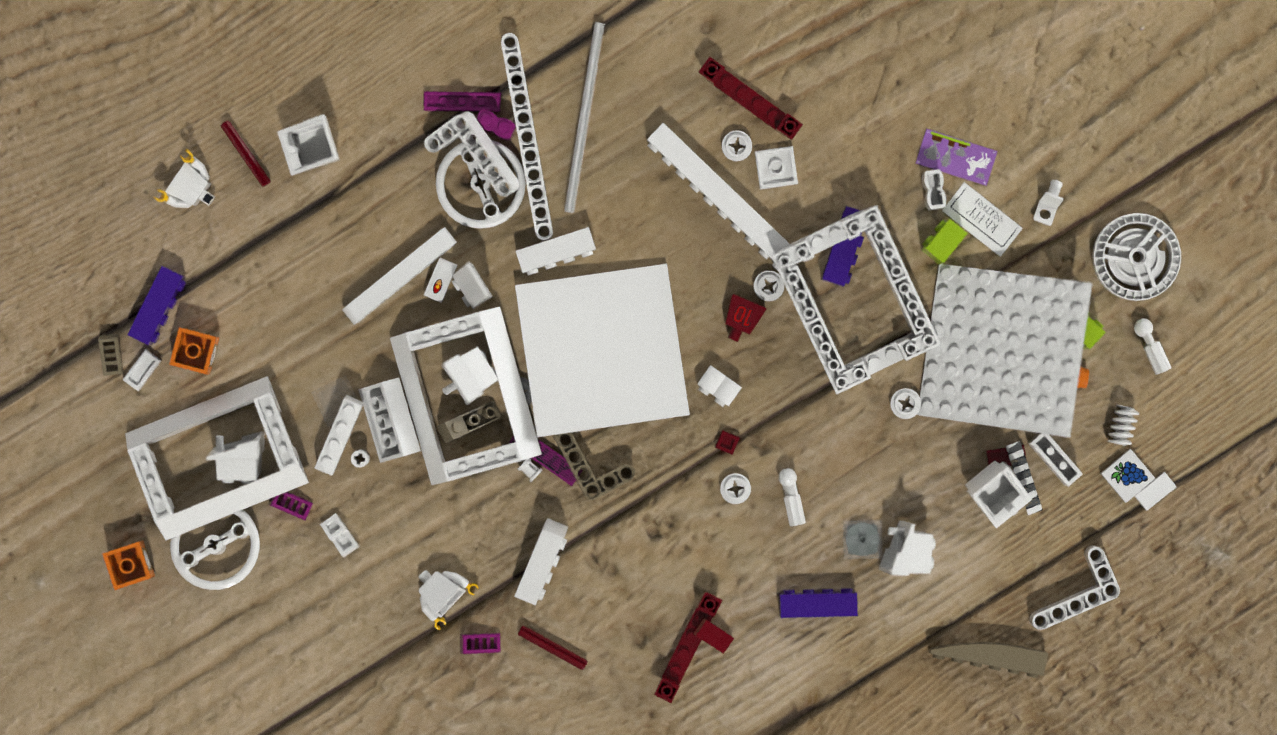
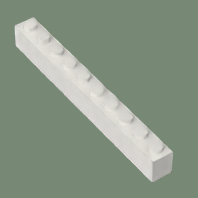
[647,123,789,271]

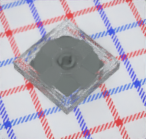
[843,520,882,559]

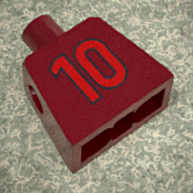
[725,294,767,342]

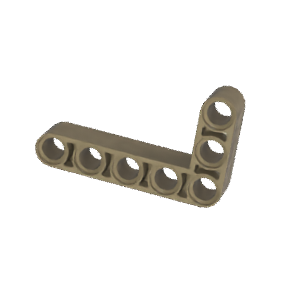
[552,432,635,500]

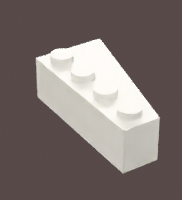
[514,518,568,605]

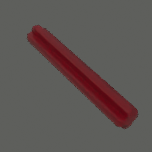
[221,120,271,187]
[518,625,588,670]

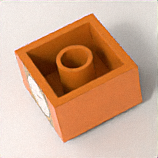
[169,327,220,375]
[102,540,155,590]

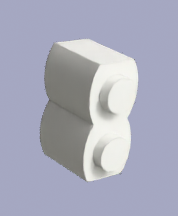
[922,169,946,211]
[698,365,742,407]

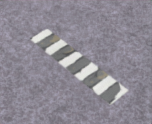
[1006,441,1043,515]

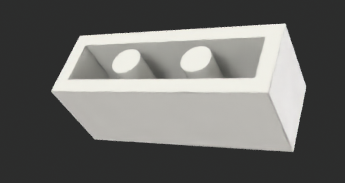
[1027,433,1083,487]

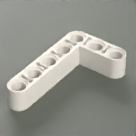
[424,111,519,197]
[1029,545,1120,630]

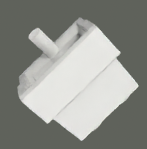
[277,114,340,176]
[442,347,499,405]
[206,432,264,484]
[965,461,1032,528]
[879,520,935,576]

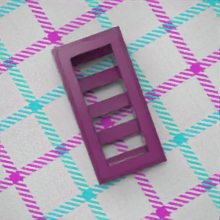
[269,492,313,520]
[460,633,501,654]

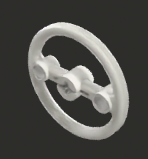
[436,139,526,229]
[170,502,260,590]

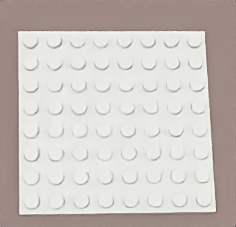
[515,264,690,437]
[917,264,1092,437]

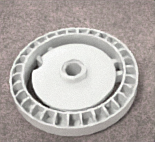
[1092,213,1181,301]

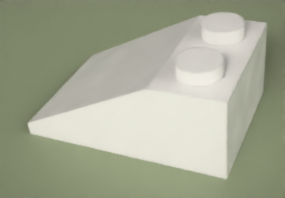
[452,262,493,309]

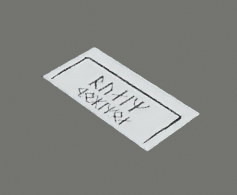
[942,182,1023,257]

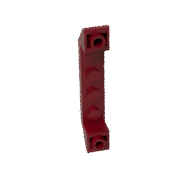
[698,57,803,140]
[654,591,723,703]

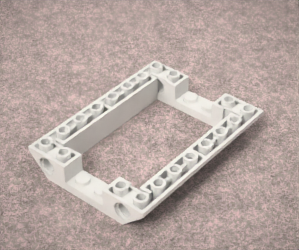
[771,205,941,394]
[390,307,542,485]
[125,376,309,540]

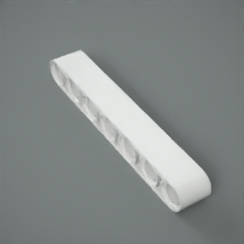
[342,227,457,325]

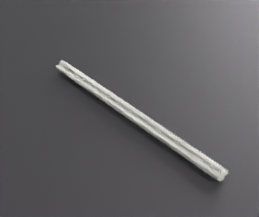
[564,22,605,213]

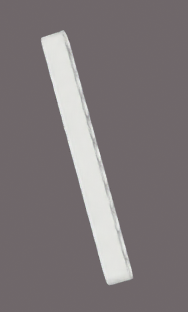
[501,33,553,241]

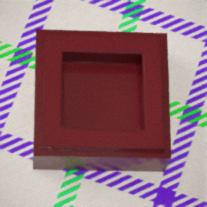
[715,430,740,455]

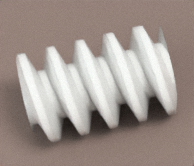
[1107,404,1139,446]

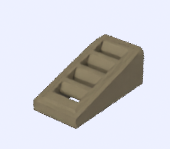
[98,334,123,376]

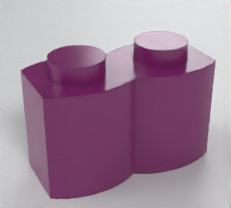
[477,110,516,140]

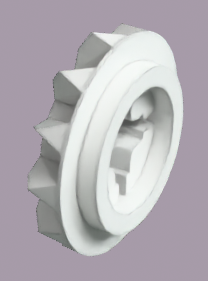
[722,131,752,161]
[754,271,784,301]
[890,388,921,419]
[720,473,751,504]

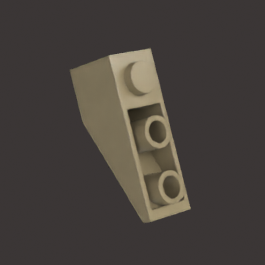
[437,401,501,443]

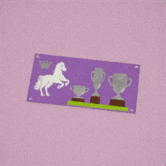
[916,129,997,186]

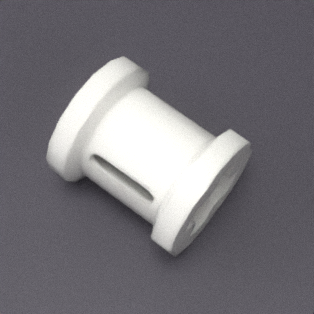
[351,450,370,467]
[518,458,542,482]

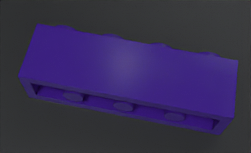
[821,206,864,287]
[127,266,186,345]
[779,588,858,618]

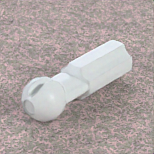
[1134,318,1171,375]
[778,468,806,526]

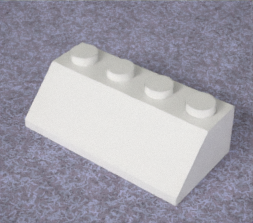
[359,377,421,463]

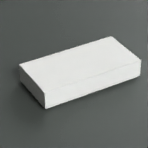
[123,349,162,391]
[1134,472,1176,511]

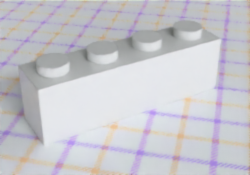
[516,227,596,276]
[315,395,364,476]

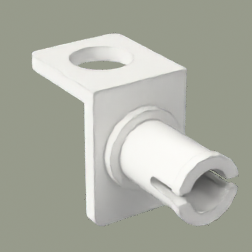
[1033,180,1063,226]

